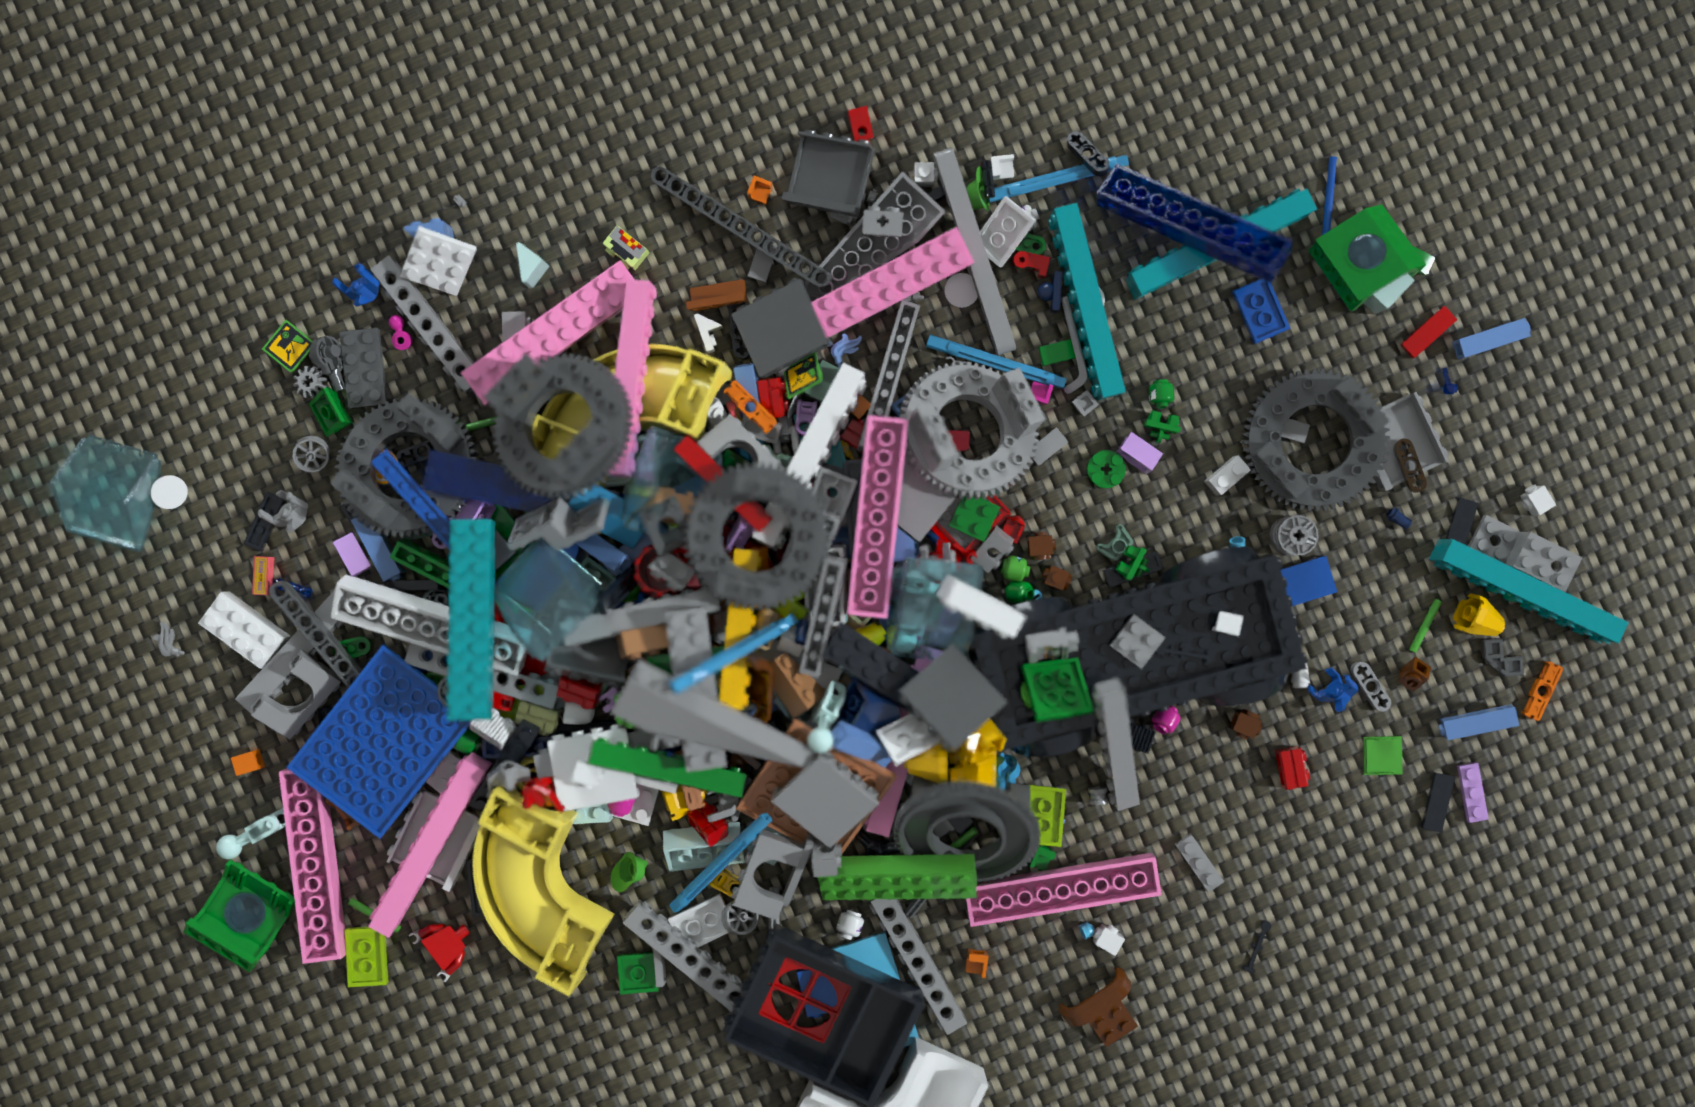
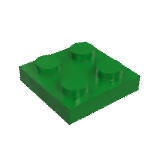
[949,495,1000,542]
[617,952,659,995]

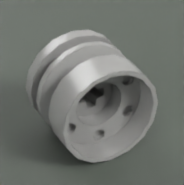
[1269,515,1319,556]

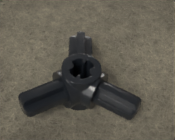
[855,829,900,856]

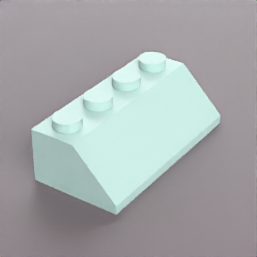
[663,822,745,872]

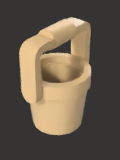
[753,606,780,650]

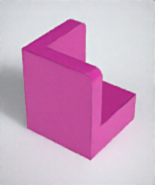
[1030,381,1053,406]

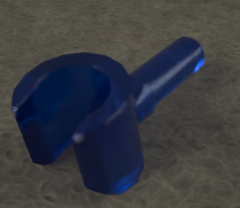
[1442,367,1458,395]

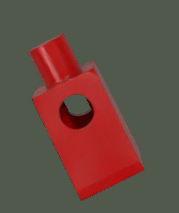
[847,106,874,145]

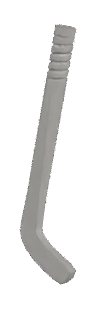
[1061,296,1088,394]

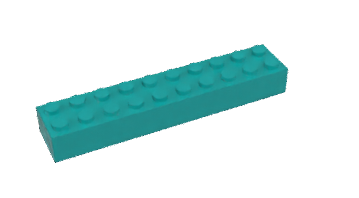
[1125,188,1317,300]
[1048,203,1126,401]
[447,519,495,721]
[1429,539,1629,645]

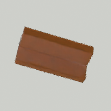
[686,279,748,312]

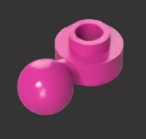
[389,315,413,350]

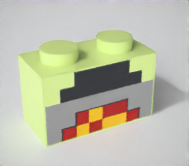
[603,225,649,270]

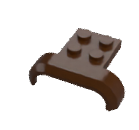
[745,654,773,724]
[1059,967,1138,1047]

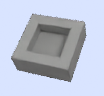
[1071,390,1099,417]

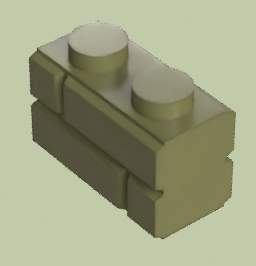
[515,700,562,736]

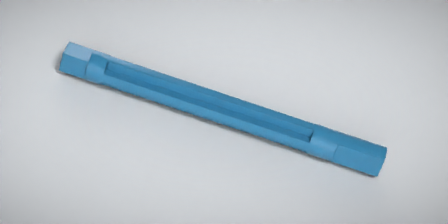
[988,155,1129,203]
[926,334,1067,389]
[668,614,798,695]
[669,813,772,913]

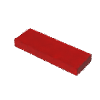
[1400,306,1457,359]

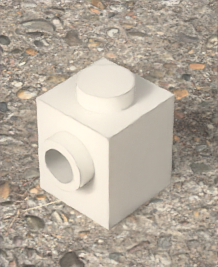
[914,162,938,187]
[1520,485,1556,516]
[777,626,805,657]
[572,760,604,789]
[1092,924,1125,956]

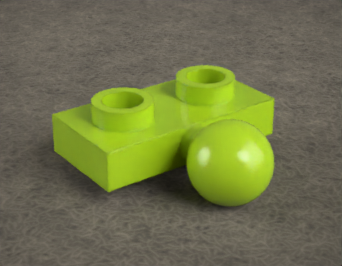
[770,590,810,626]

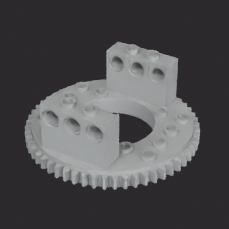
[898,361,1046,500]

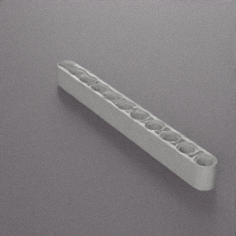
[933,147,1016,355]

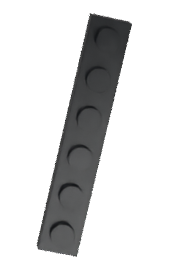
[469,719,540,812]

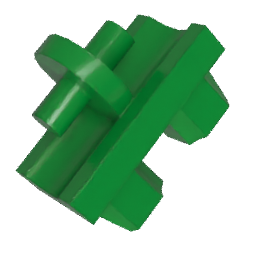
[1142,410,1181,444]
[1115,545,1150,581]

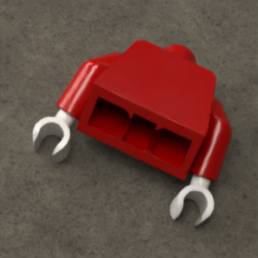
[409,923,470,982]

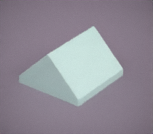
[516,243,549,288]

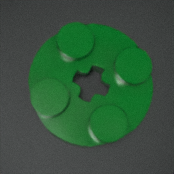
[1086,450,1126,489]

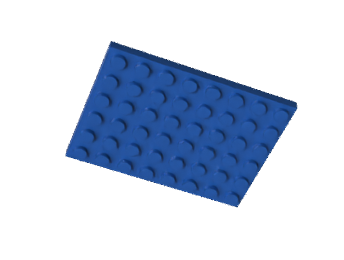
[286,644,472,839]

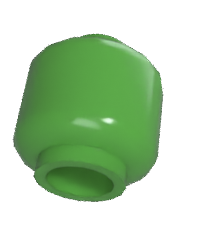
[1001,556,1030,581]

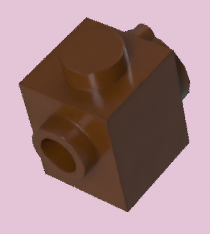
[1027,532,1056,560]
[1041,565,1072,591]
[1398,657,1431,692]
[1229,709,1262,740]

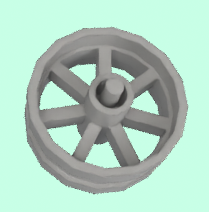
[292,435,330,473]
[721,901,759,935]

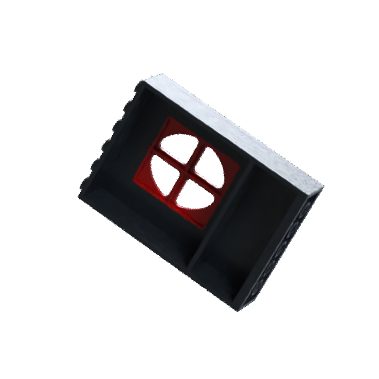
[723,923,925,1107]

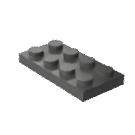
[340,328,388,409]

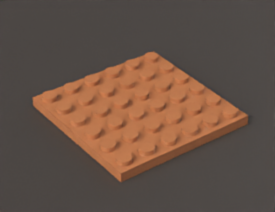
[736,719,897,853]

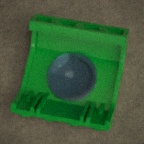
[1308,204,1426,311]
[184,859,295,973]

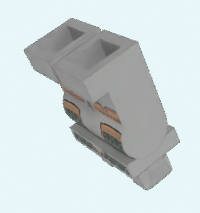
[1025,628,1079,664]

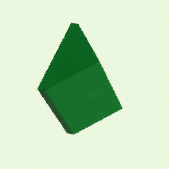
[308,387,353,437]

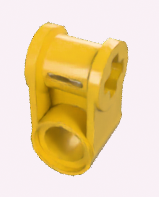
[709,868,740,897]

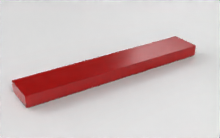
[674,435,773,533]

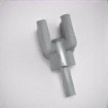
[772,416,800,455]

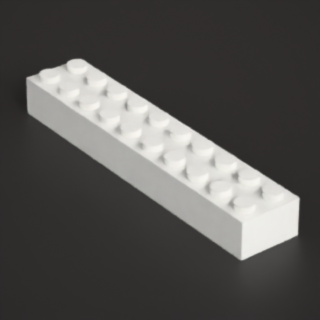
[752,363,867,552]
[331,575,532,676]

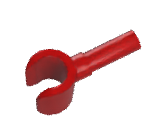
[952,542,978,564]

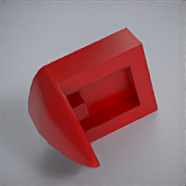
[1002,515,1025,544]

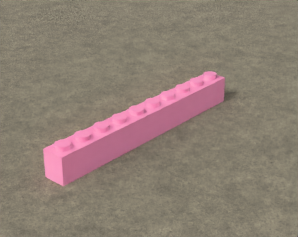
[610,280,657,478]
[864,643,943,837]

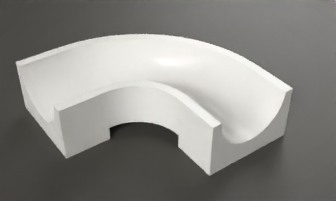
[796,1037,988,1107]

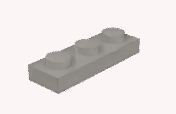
[1175,834,1224,892]

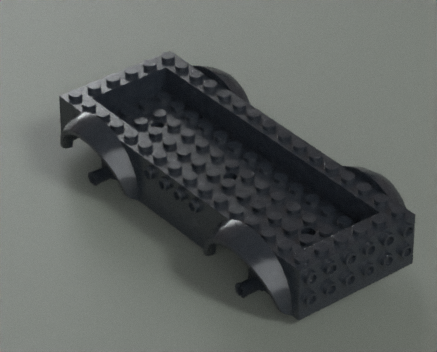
[967,546,1308,757]

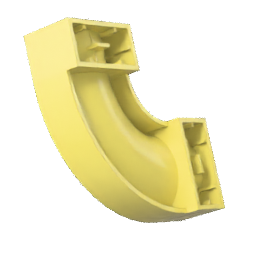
[532,344,734,487]
[473,785,615,996]

